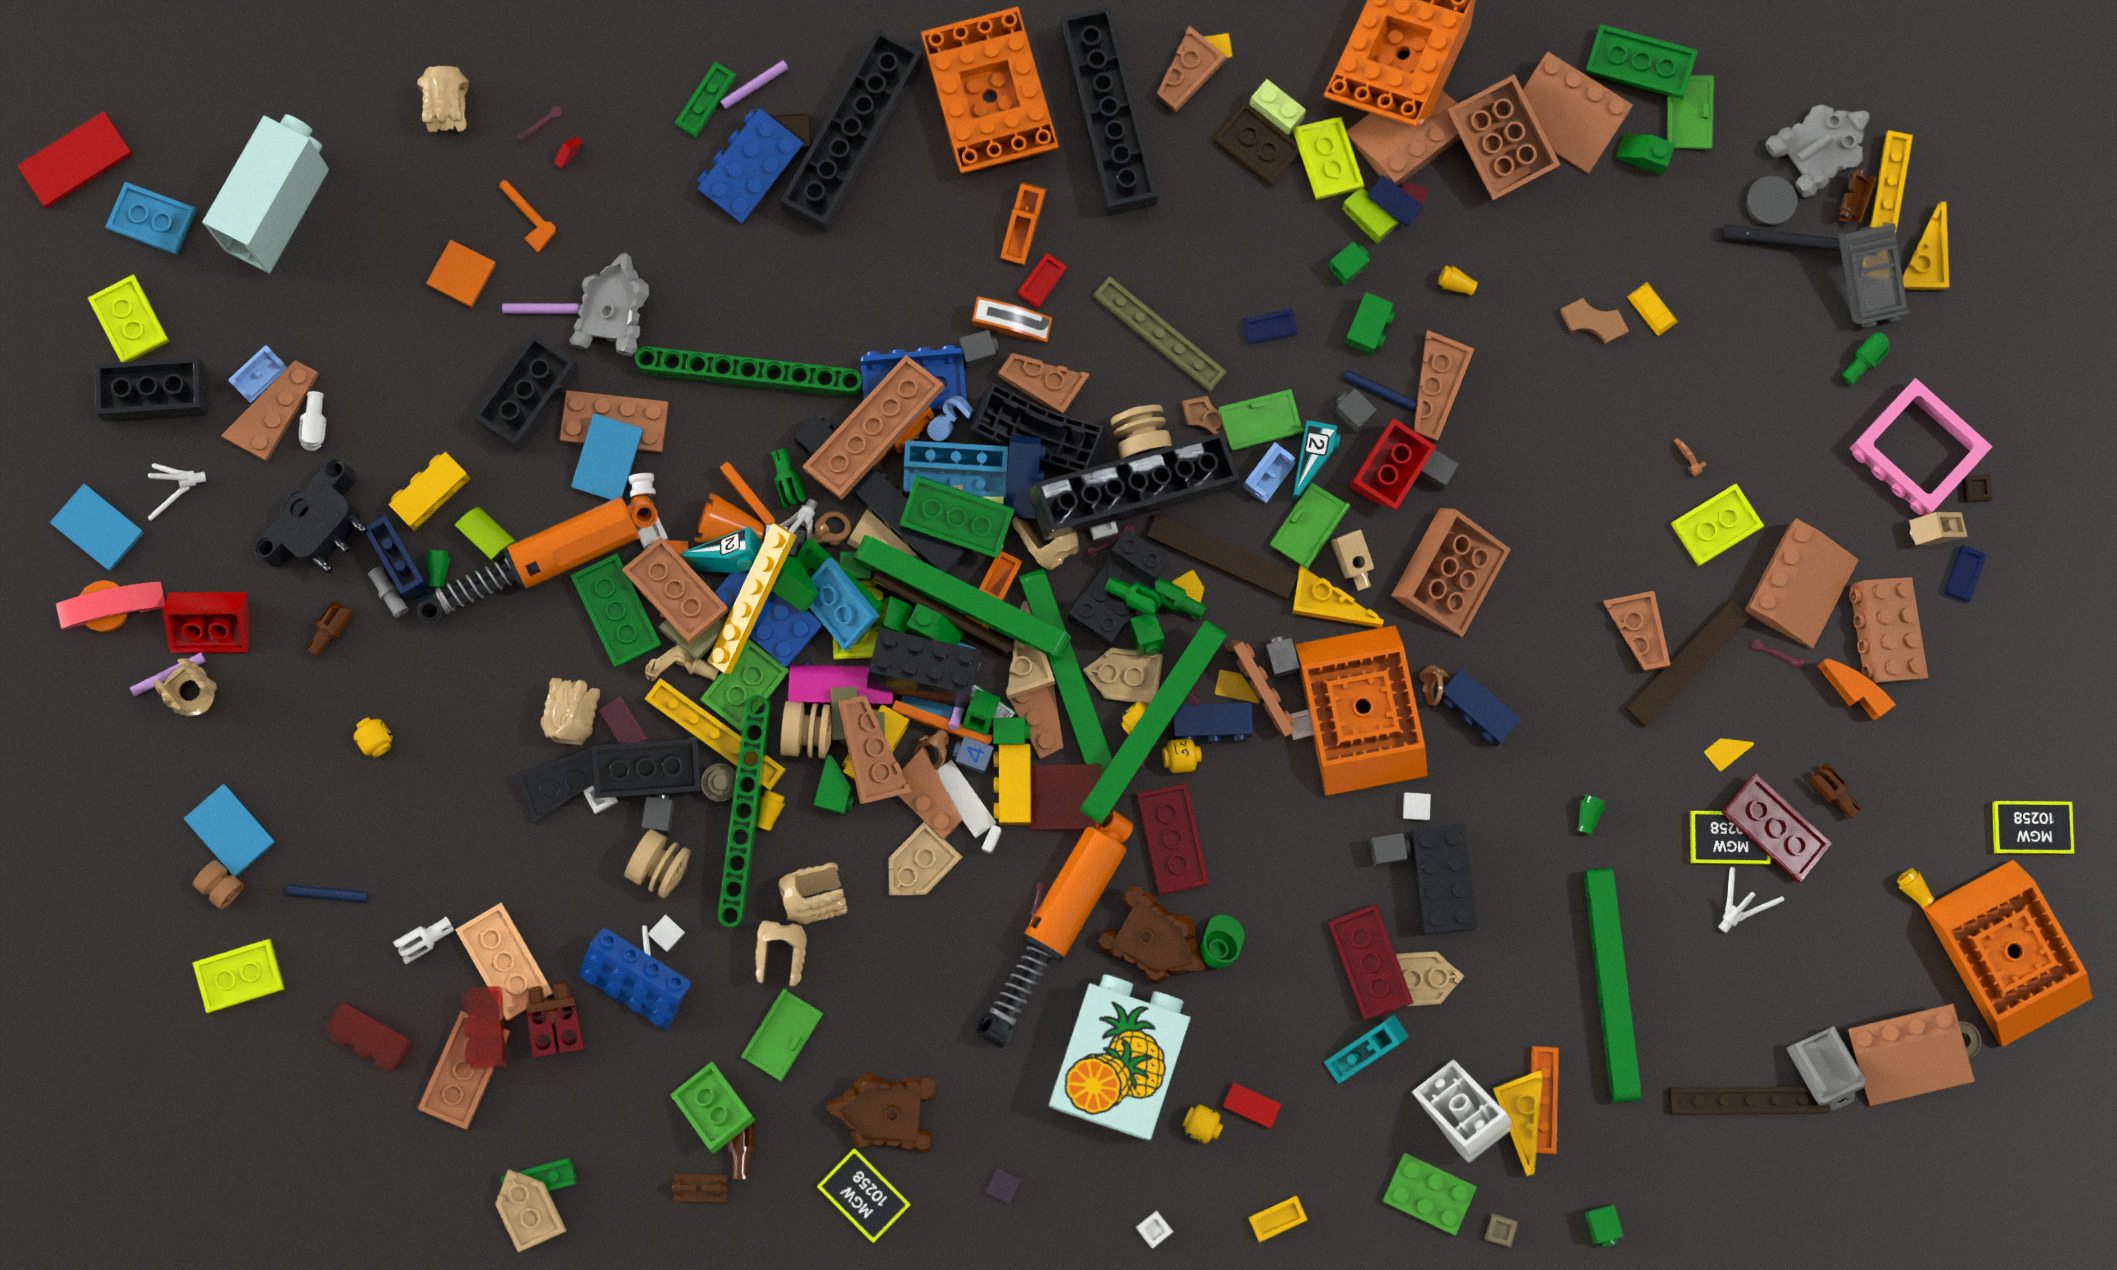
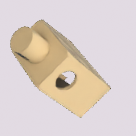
[1329,529,1374,591]

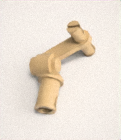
[645,645,719,681]

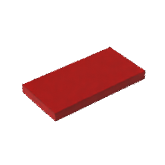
[17,111,132,208]

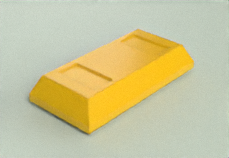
[1627,282,1678,336]
[1248,1196,1307,1242]

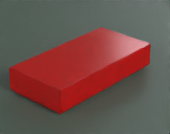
[1017,253,1067,309]
[1222,1083,1282,1129]

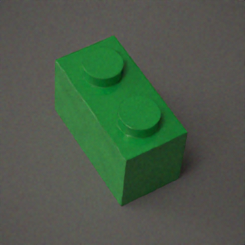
[1344,292,1395,355]

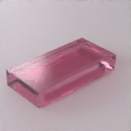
[599,696,648,742]

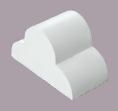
[1412,1060,1512,1163]

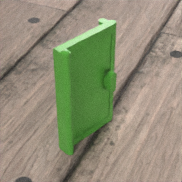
[1667,75,1714,151]
[1218,389,1305,452]
[1269,482,1350,569]
[741,989,823,1081]

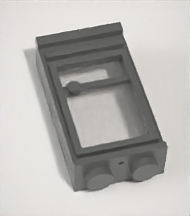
[1838,222,1909,327]

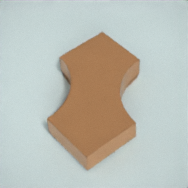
[1560,298,1629,344]
[1182,396,1228,444]

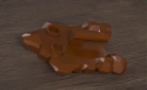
[1096,885,1205,984]
[826,1073,936,1153]

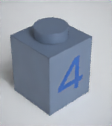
[952,736,994,775]

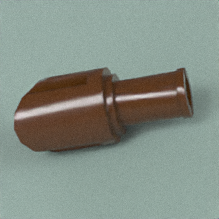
[305,601,354,658]
[1809,763,1862,819]
[728,1123,754,1179]

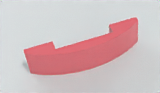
[56,582,165,630]

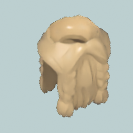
[417,66,469,132]
[1013,517,1079,571]
[153,658,217,717]
[541,678,600,745]
[778,863,848,924]
[755,920,807,986]

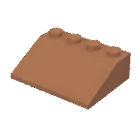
[1523,51,1633,174]
[1447,74,1560,200]
[1346,90,1461,191]
[1391,508,1511,637]
[1744,518,1859,649]
[1848,1004,1975,1106]

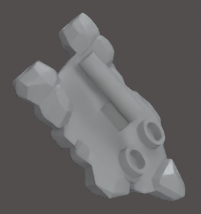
[1765,104,1869,198]
[569,253,649,356]

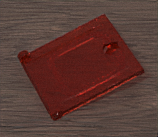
[1030,762,1101,829]

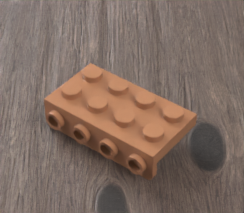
[1849,577,1928,684]

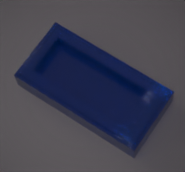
[1366,175,1423,227]
[1243,309,1298,345]
[1944,545,1987,603]

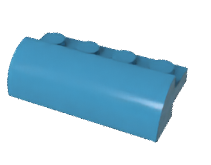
[903,440,1008,498]

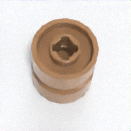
[193,860,244,910]

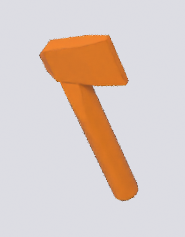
[499,180,556,253]

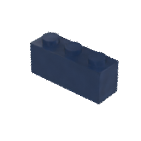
[1005,435,1046,519]
[366,515,429,600]
[1441,669,1521,746]
[1173,703,1253,743]

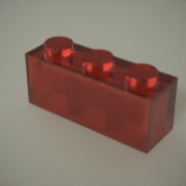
[463,986,506,1070]
[325,1002,414,1071]

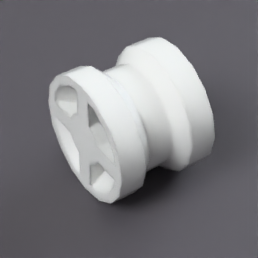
[628,473,656,499]

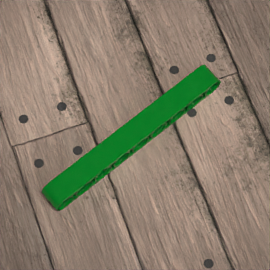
[635,346,863,397]
[853,535,1071,660]
[1018,568,1112,788]
[1079,620,1227,825]
[718,695,772,927]
[1584,868,1641,1103]

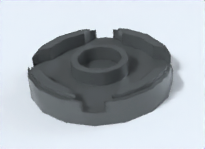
[1746,176,1797,226]

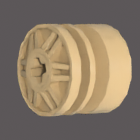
[1110,405,1173,459]
[781,701,832,759]
[624,829,691,898]

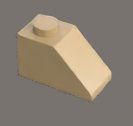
[1909,512,1968,545]

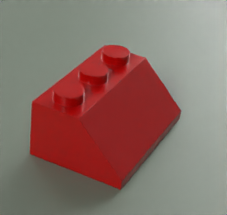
[1348,418,1436,511]
[162,592,250,653]

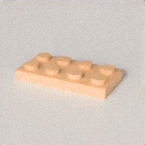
[455,903,554,1021]

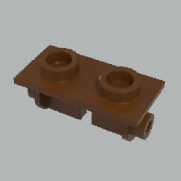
[1838,169,1877,223]
[672,1174,728,1202]

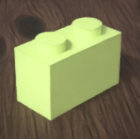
[1249,79,1306,136]

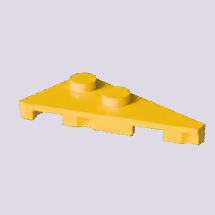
[1902,202,1949,290]
[1293,565,1384,628]
[1493,1070,1543,1176]

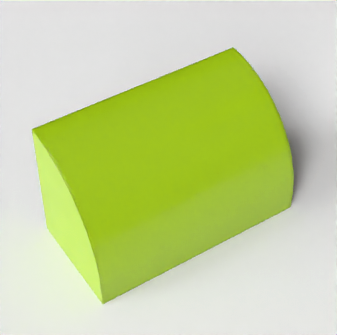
[1342,187,1399,244]
[455,507,516,563]

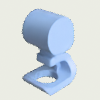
[927,395,974,441]

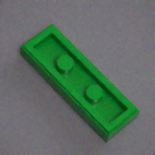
[675,62,737,138]

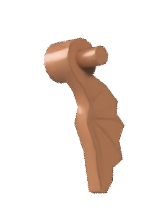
[1673,438,1707,476]

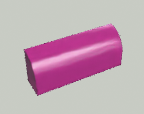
[788,664,894,707]

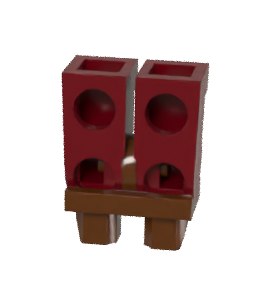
[526,981,584,1058]

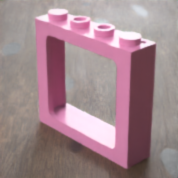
[1849,378,1993,516]

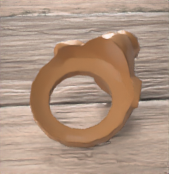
[811,511,851,546]
[1419,665,1451,706]
[914,729,949,770]

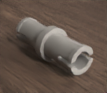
[368,566,409,618]

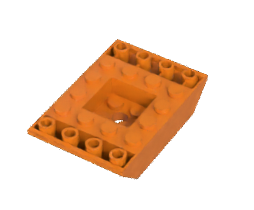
[1323,0,1476,127]
[921,7,1059,174]
[1294,625,1428,796]
[1922,860,2092,1048]

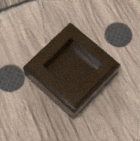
[1963,474,1993,502]

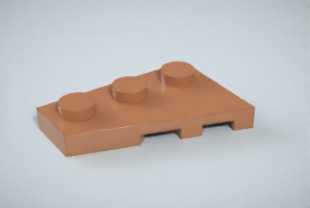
[1157,26,1227,112]
[998,353,1090,414]
[1603,591,1670,672]
[1005,667,1063,760]
[898,747,963,839]

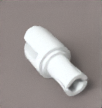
[299,391,326,451]
[393,917,454,964]

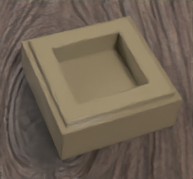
[1484,1214,1518,1247]

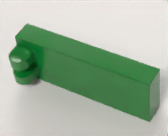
[500,1158,577,1192]

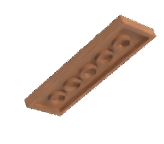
[802,355,945,500]

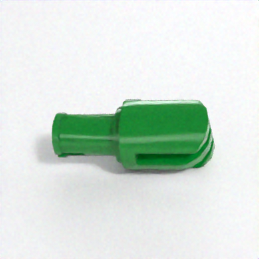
[1841,333,1889,386]
[771,449,807,509]
[1105,576,1165,616]
[1152,577,1207,620]

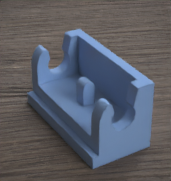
[228,345,287,404]
[1243,442,1296,504]

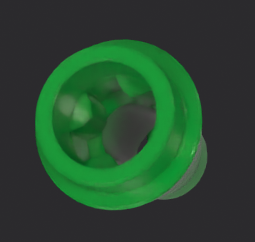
[425,550,451,587]
[1577,795,1606,834]

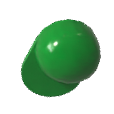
[1199,914,1245,969]

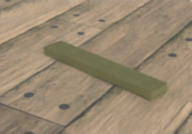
[1093,276,1227,392]

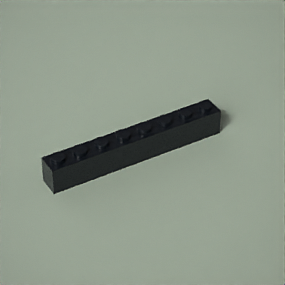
[794,415,965,574]

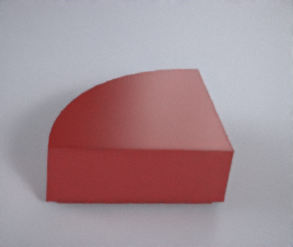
[554,137,583,168]

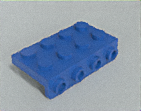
[696,108,804,223]
[860,345,967,412]
[715,569,825,668]
[579,928,691,1030]

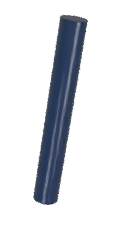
[1343,370,1417,411]
[287,885,368,902]

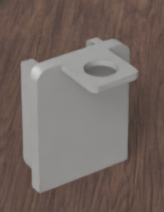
[1787,1026,1865,1111]

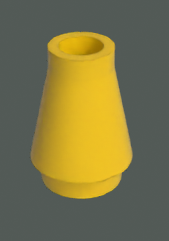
[1438,265,1478,296]
[757,790,785,831]
[1897,868,1935,908]

